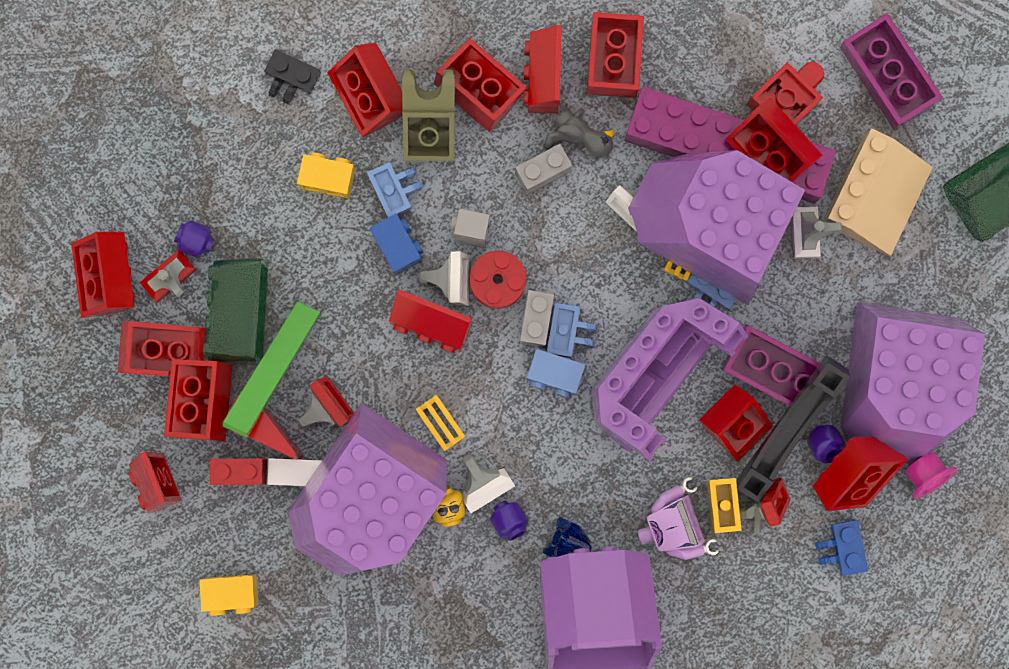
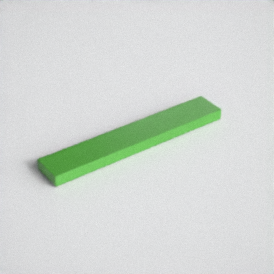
[223,301,320,438]

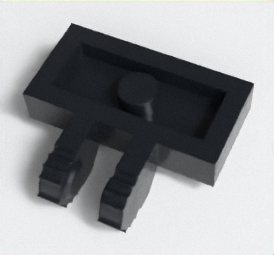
[264,49,321,104]

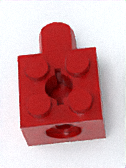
[746,61,825,125]

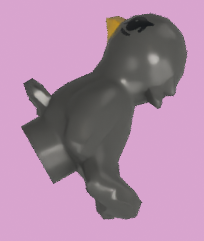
[544,108,614,158]

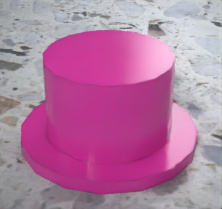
[905,452,958,499]

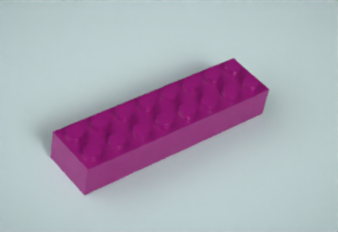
[624,86,836,204]

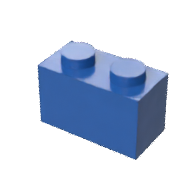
[370,214,423,276]

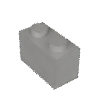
[515,144,572,195]
[450,209,490,248]
[519,290,554,348]

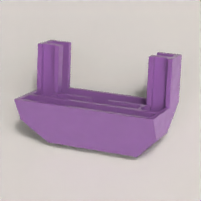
[592,298,748,462]

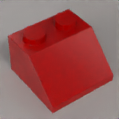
[699,384,773,462]

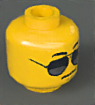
[432,486,466,527]

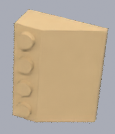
[823,128,933,257]

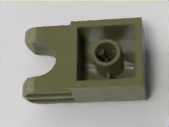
[402,69,455,161]

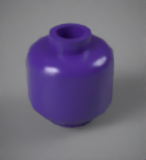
[174,220,214,258]
[807,425,846,463]
[490,500,529,541]

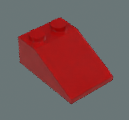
[117,321,205,376]
[229,396,303,460]
[128,451,182,513]

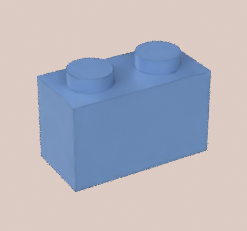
[526,349,585,398]

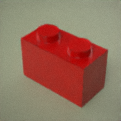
[210,458,267,485]

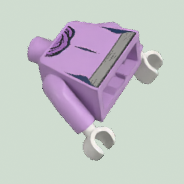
[638,477,719,560]

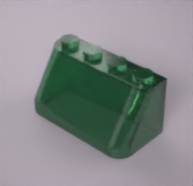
[943,143,1009,242]
[203,258,269,365]

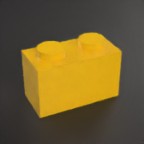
[297,152,356,199]
[706,478,742,533]
[200,574,258,616]

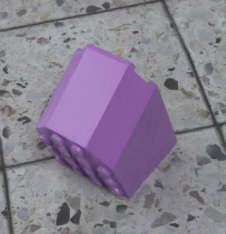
[628,150,805,305]
[841,302,985,464]
[288,403,447,576]
[540,547,662,669]

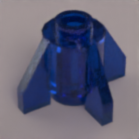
[543,517,592,557]

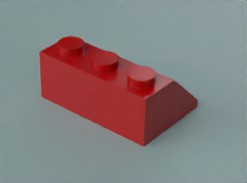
[523,25,562,114]
[434,38,527,133]
[327,42,403,137]
[725,98,823,182]
[71,232,135,318]
[389,289,472,354]
[164,359,233,442]
[813,436,908,511]

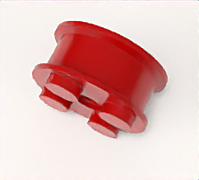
[470,250,526,309]

